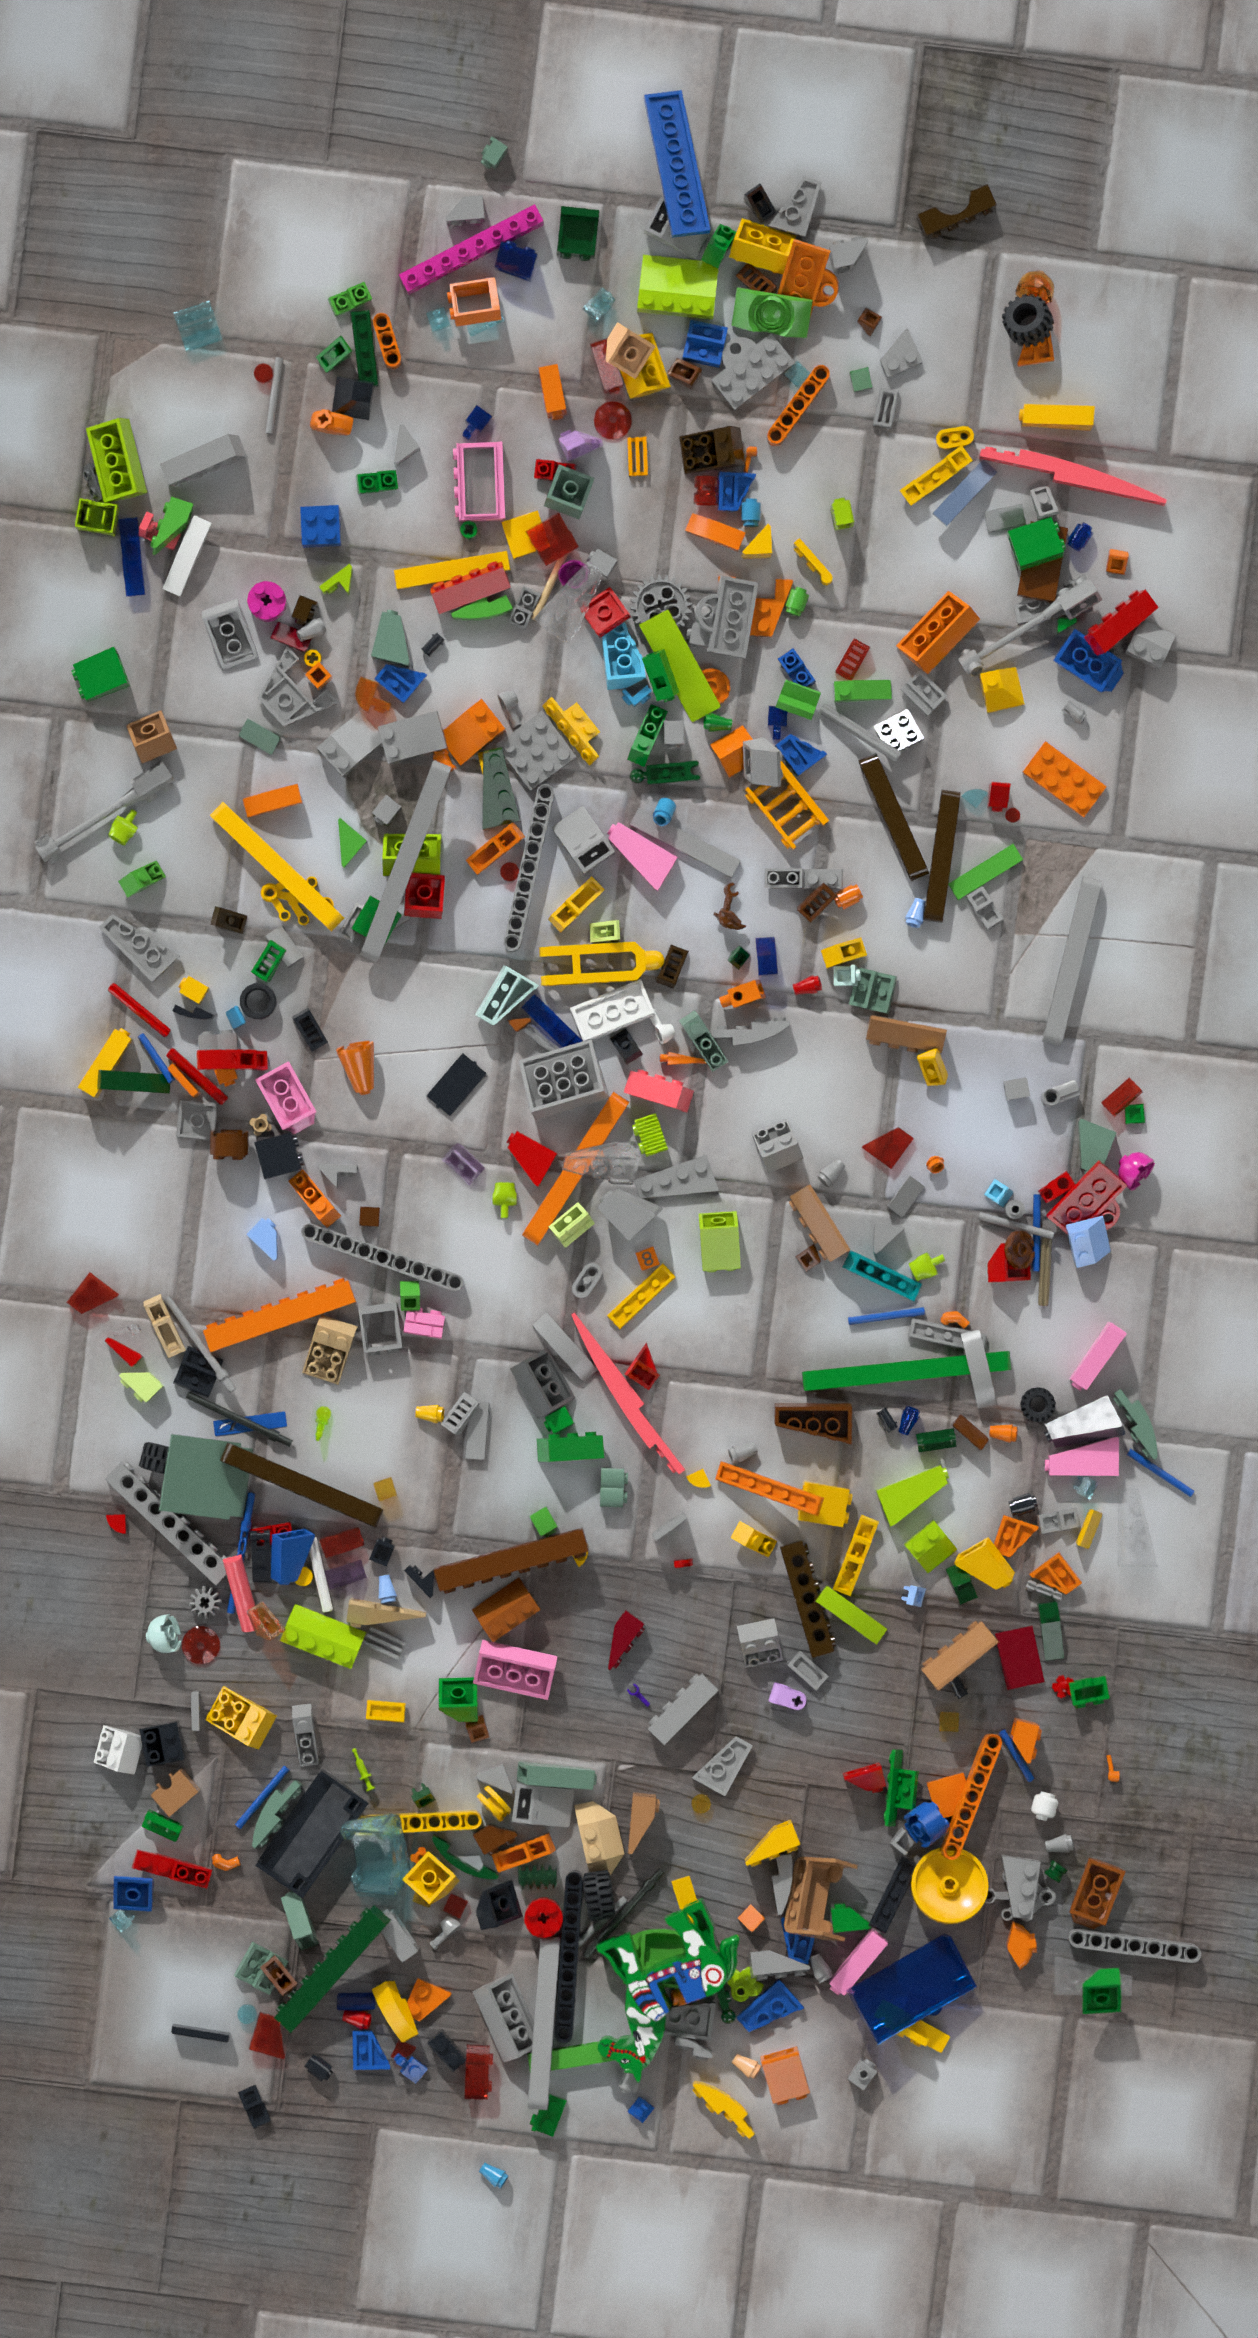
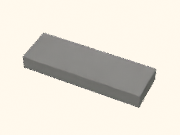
[465,1402,489,1460]

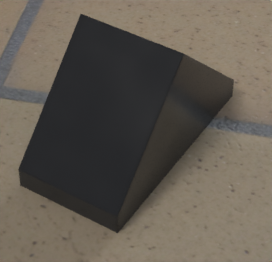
[744,183,776,223]

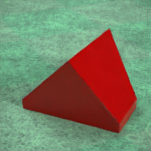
[625,1342,660,1390]

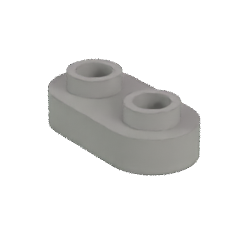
[572,1263,602,1298]

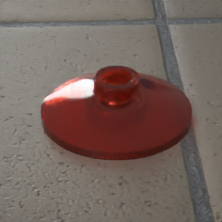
[594,401,632,440]
[182,1626,220,1664]

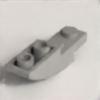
[764,868,843,889]
[713,1017,790,1046]

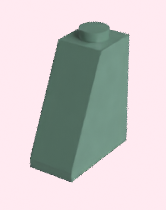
[371,609,410,667]
[1078,1118,1117,1174]
[281,1892,319,1950]

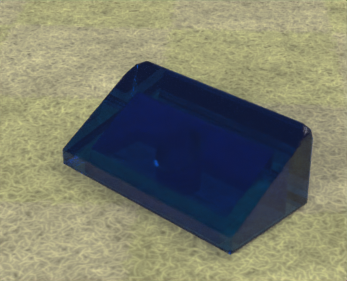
[337,1992,376,2010]

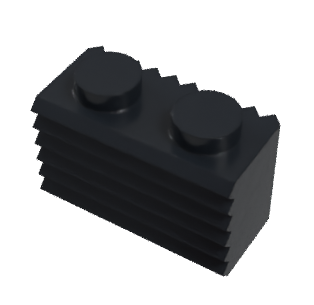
[427,2029,467,2072]

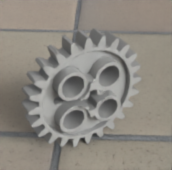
[630,575,692,630]

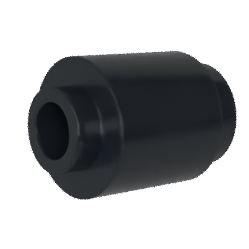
[1008,1493,1038,1516]
[304,2054,333,2082]

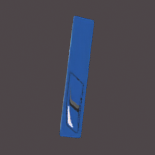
[213,1411,287,1436]

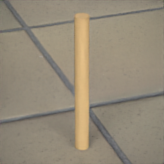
[531,549,569,621]

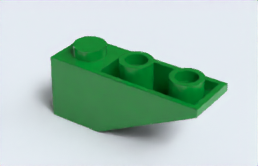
[627,704,668,767]

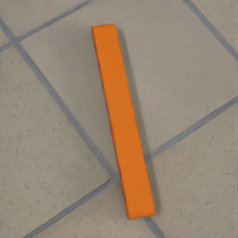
[522,1092,629,1246]

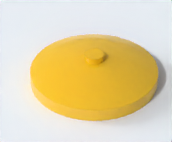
[911,1847,988,1924]

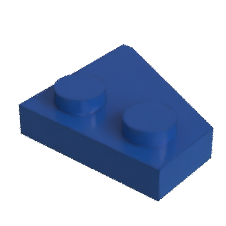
[374,664,427,704]
[775,734,827,777]
[781,1917,815,1964]
[353,2030,391,2070]

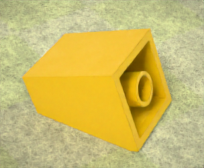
[797,1481,853,1527]

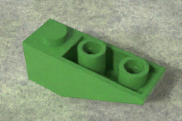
[150,496,193,555]

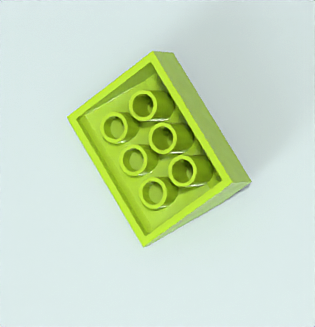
[637,255,718,320]

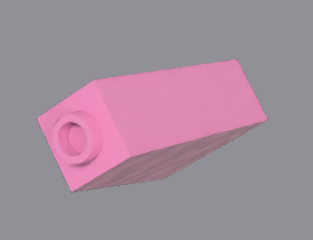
[607,822,678,891]
[1070,1322,1127,1391]
[1045,1437,1119,1476]
[828,1928,888,1996]

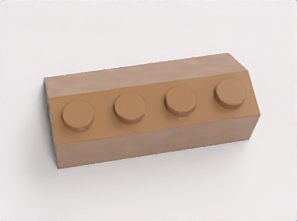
[865,1015,947,1054]
[789,1184,850,1262]

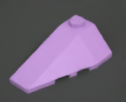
[558,430,603,462]

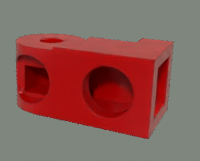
[1038,1171,1075,1203]

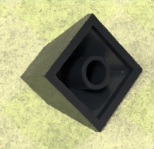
[332,376,375,420]
[476,1880,523,1930]

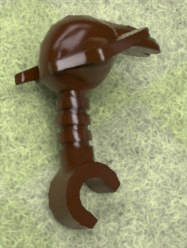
[713,882,746,930]

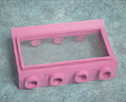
[453,441,506,522]

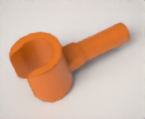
[743,446,757,473]
[1106,1755,1120,1782]

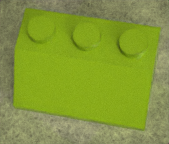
[382,834,441,876]

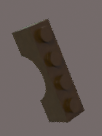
[917,184,997,239]

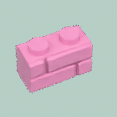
[403,1308,445,1339]

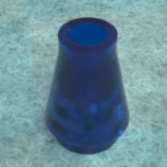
[898,1406,920,1436]

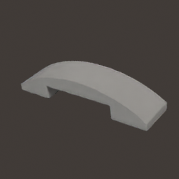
[533,1312,597,1382]
[960,1330,997,1409]

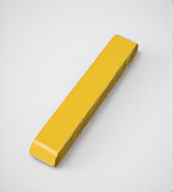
[350,1810,482,1835]

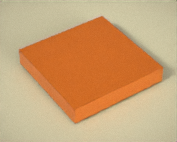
[926,1772,972,1818]

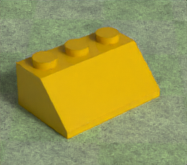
[729,218,796,275]
[620,333,671,399]

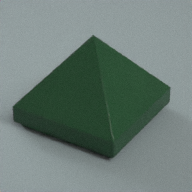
[727,946,750,970]

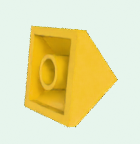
[741,524,772,559]

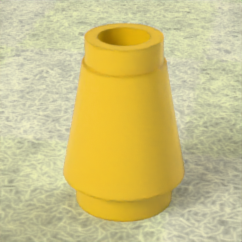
[415,1405,445,1424]

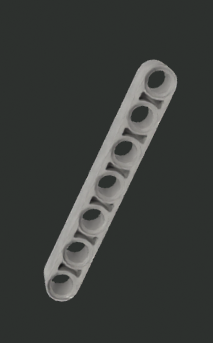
[1068,1928,1201,1963]

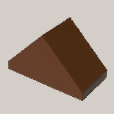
[667,358,702,390]
[260,1956,298,1996]

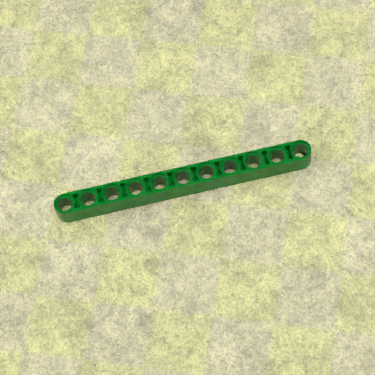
[802,1351,1012,1391]

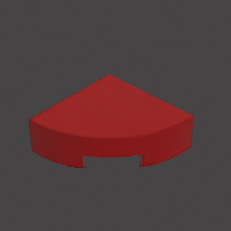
[106,1514,126,1534]
[674,1558,693,1568]

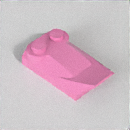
[255,1061,317,1134]

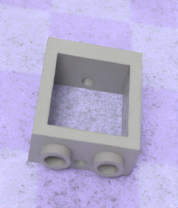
[358,1302,403,1356]
[381,1909,419,1962]

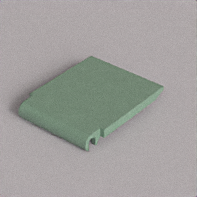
[159,1434,254,1519]

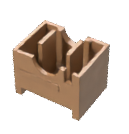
[151,1768,201,1817]

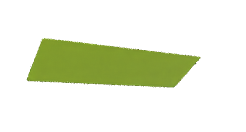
[639,610,721,722]

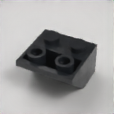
[139,1720,186,1767]

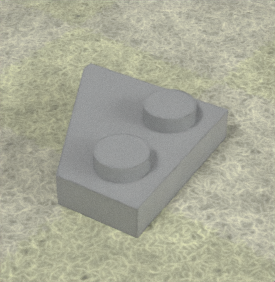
[880,328,923,378]

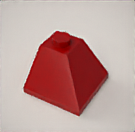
[987,1243,1031,1282]
[843,1762,886,1793]

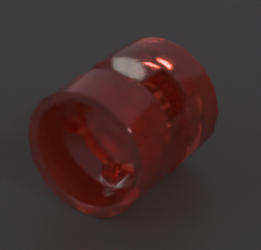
[693,476,719,506]

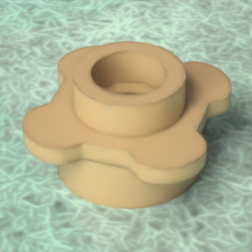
[249,1114,272,1136]

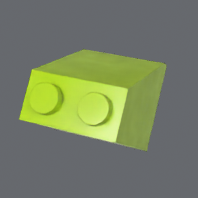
[698,1211,741,1272]

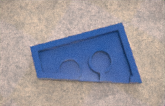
[736,1979,804,2032]

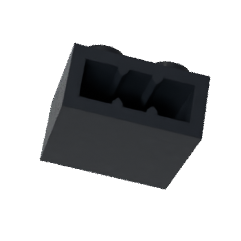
[254,1132,305,1180]

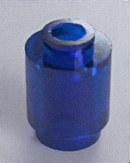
[1067,522,1094,552]

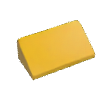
[917,1048,948,1086]
[1076,1509,1102,1549]

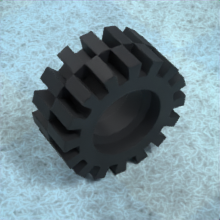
[1020,1387,1056,1422]

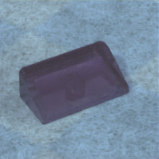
[442,1143,485,1185]

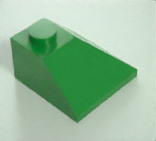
[439,1677,478,1722]
[1082,1968,1121,2014]

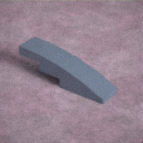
[933,459,997,527]

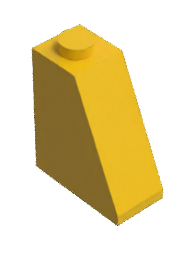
[954,1537,1015,1590]

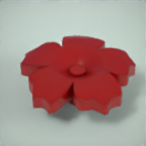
[1051,1675,1074,1698]

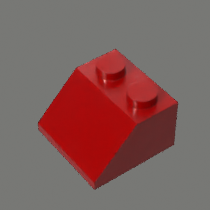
[403,873,445,919]

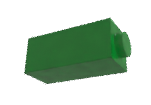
[642,649,679,702]

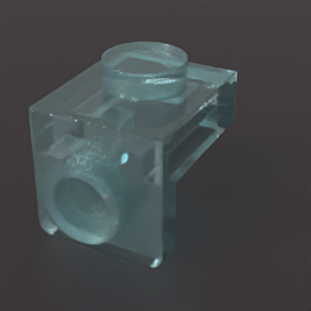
[583,287,615,322]

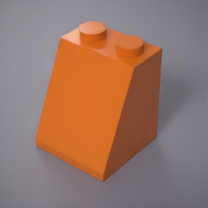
[760,2046,810,2105]

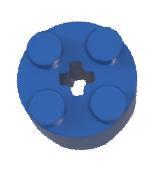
[904,1802,950,1847]

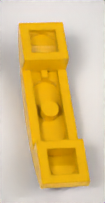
[899,445,973,506]

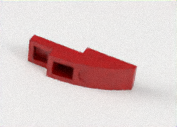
[197,1049,268,1071]
[132,1849,212,1889]

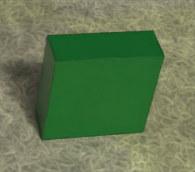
[1124,1104,1145,1124]

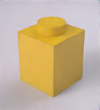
[178,976,210,1004]

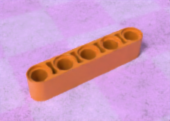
[767,365,830,446]

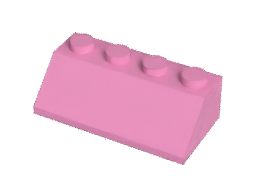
[473,1640,558,1700]

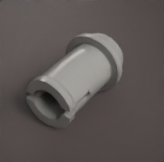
[1062,701,1087,724]

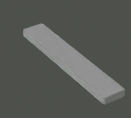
[630,808,741,878]

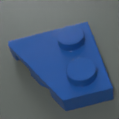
[717,472,756,512]

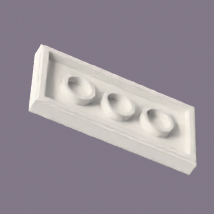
[570,979,655,1041]

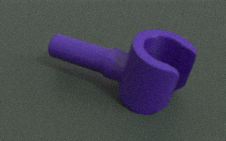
[627,1684,650,1707]

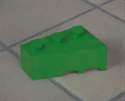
[536,1431,604,1462]

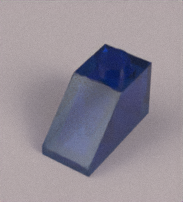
[755,937,778,976]

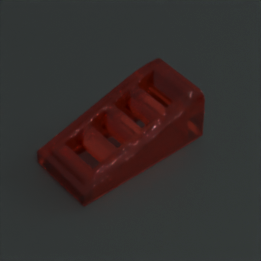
[835,638,870,681]

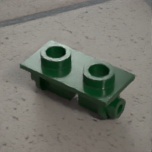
[916,1428,957,1453]

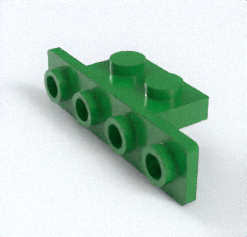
[883,1749,919,1827]

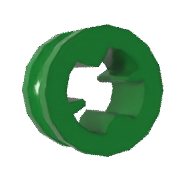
[460,521,478,539]

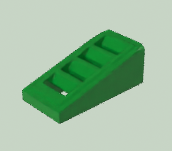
[251,940,287,982]

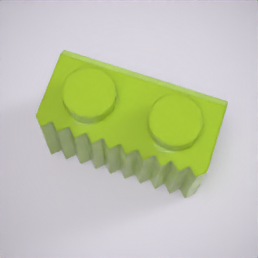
[830,498,854,531]
[632,1113,668,1157]

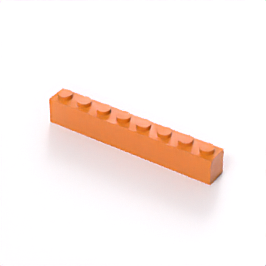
[203,1278,356,1352]

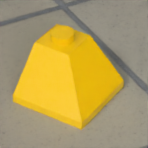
[979,667,1025,713]
[402,1851,459,1905]

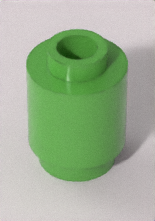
[785,587,809,617]

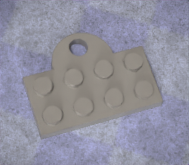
[711,333,795,411]
[695,575,759,659]

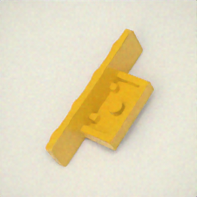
[542,697,600,765]
[874,2000,950,2053]

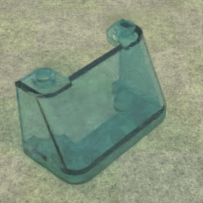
[341,1813,410,1896]

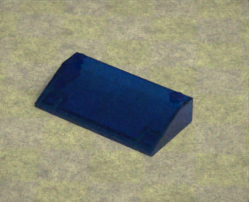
[846,1933,977,2044]

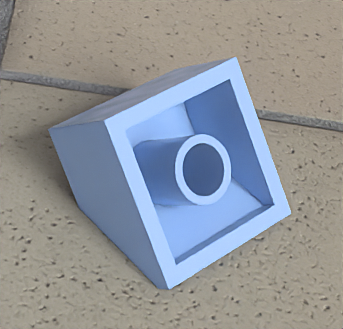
[1066,1216,1111,1268]

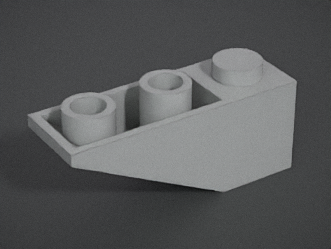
[292,1704,319,1767]
[748,1950,810,1981]

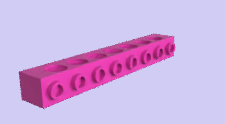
[399,204,544,295]

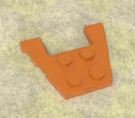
[718,576,793,637]

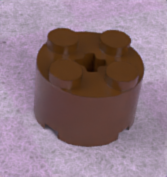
[210,1129,249,1160]

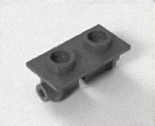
[83,463,103,502]

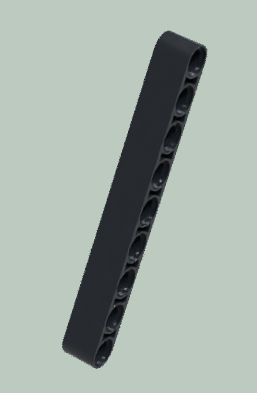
[555,1870,583,2043]

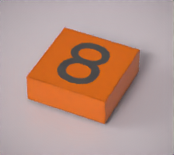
[635,1247,660,1271]

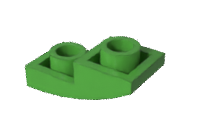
[328,282,372,317]

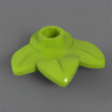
[727,1967,764,2002]

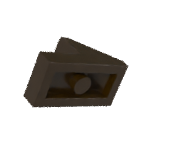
[210,906,248,934]

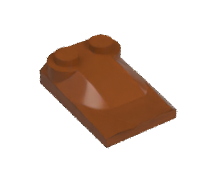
[1069,1857,1125,1929]

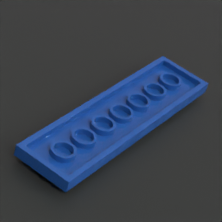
[644,90,711,238]

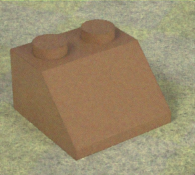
[126,710,177,764]

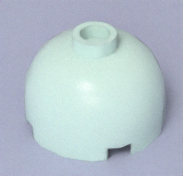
[146,1614,181,1653]

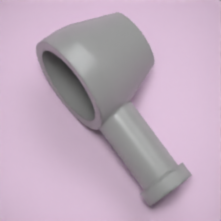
[497,691,522,727]
[430,1916,461,1950]

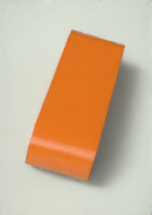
[373,313,402,370]

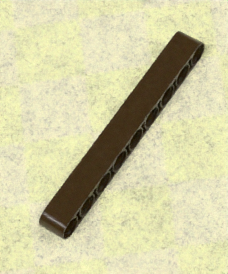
[220,1443,383,1528]

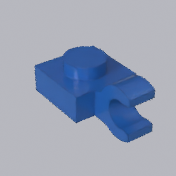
[394,2053,428,2084]

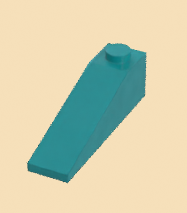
[842,1250,922,1301]

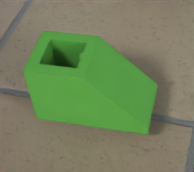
[118,860,166,897]

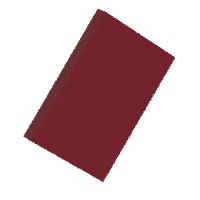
[995,1625,1045,1690]

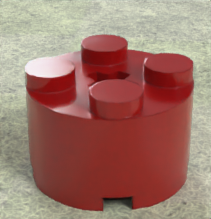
[524,1897,563,1938]

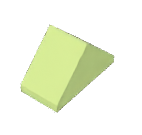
[589,920,620,943]

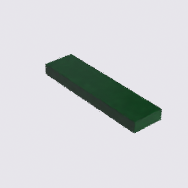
[351,310,379,387]
[97,1070,170,1094]

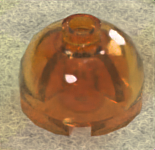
[1015,270,1055,304]

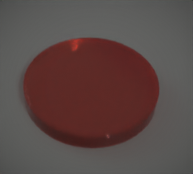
[1005,808,1020,823]

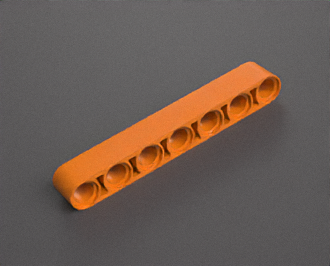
[940,1734,1002,1860]

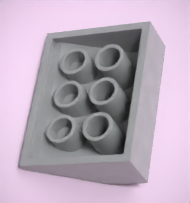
[519,1039,609,1120]

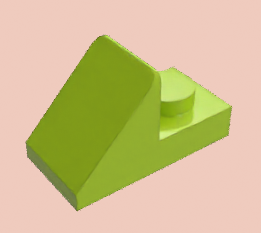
[319,564,353,595]

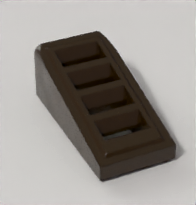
[656,944,689,989]

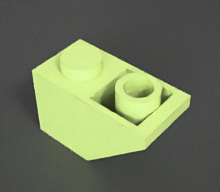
[119,1372,164,1403]

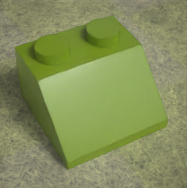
[904,1520,957,1573]

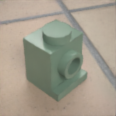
[480,136,508,169]

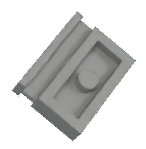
[900,669,947,716]

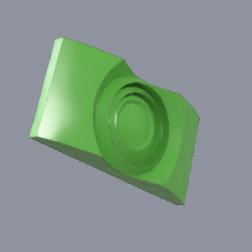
[732,288,813,338]

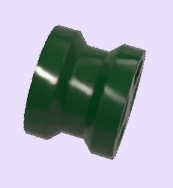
[1044,1860,1068,1883]

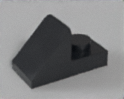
[610,1028,643,1064]
[404,1565,435,1598]

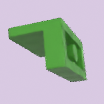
[776,680,821,720]

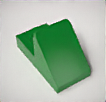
[316,335,352,373]

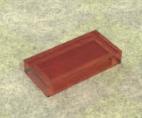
[1101,1077,1143,1117]

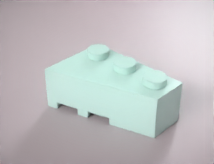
[475,966,539,1025]

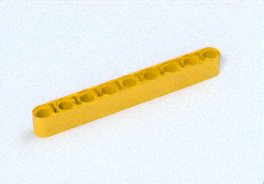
[210,802,344,932]

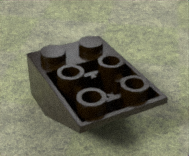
[679,426,745,474]

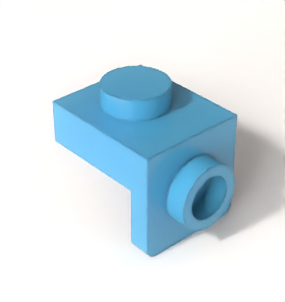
[622,685,652,707]

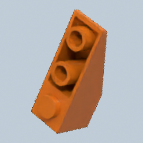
[288,1169,341,1228]

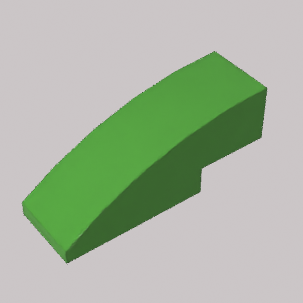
[451,595,513,620]

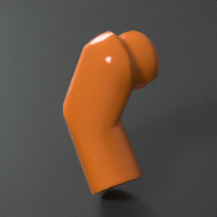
[212,1854,241,1871]

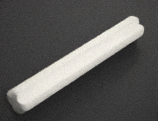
[309,1537,333,1612]

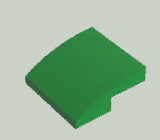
[351,895,402,946]

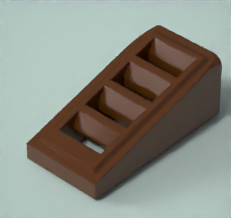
[735,263,777,293]
[797,882,837,923]

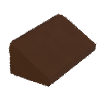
[952,1415,989,1450]

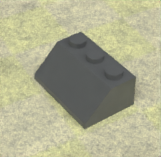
[510,1348,575,1419]

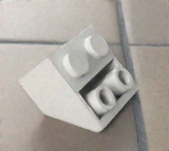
[94,1725,142,1774]

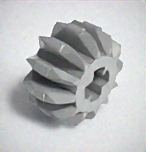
[189,1586,222,1619]

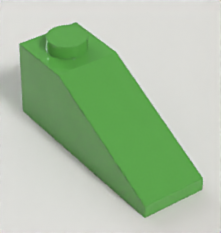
[833,680,892,703]

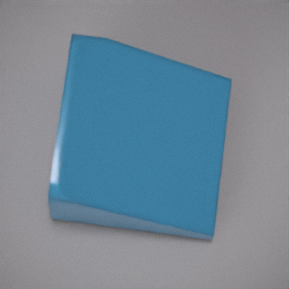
[226,1006,246,1029]

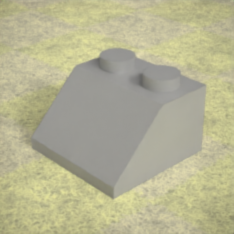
[1125,620,1176,670]

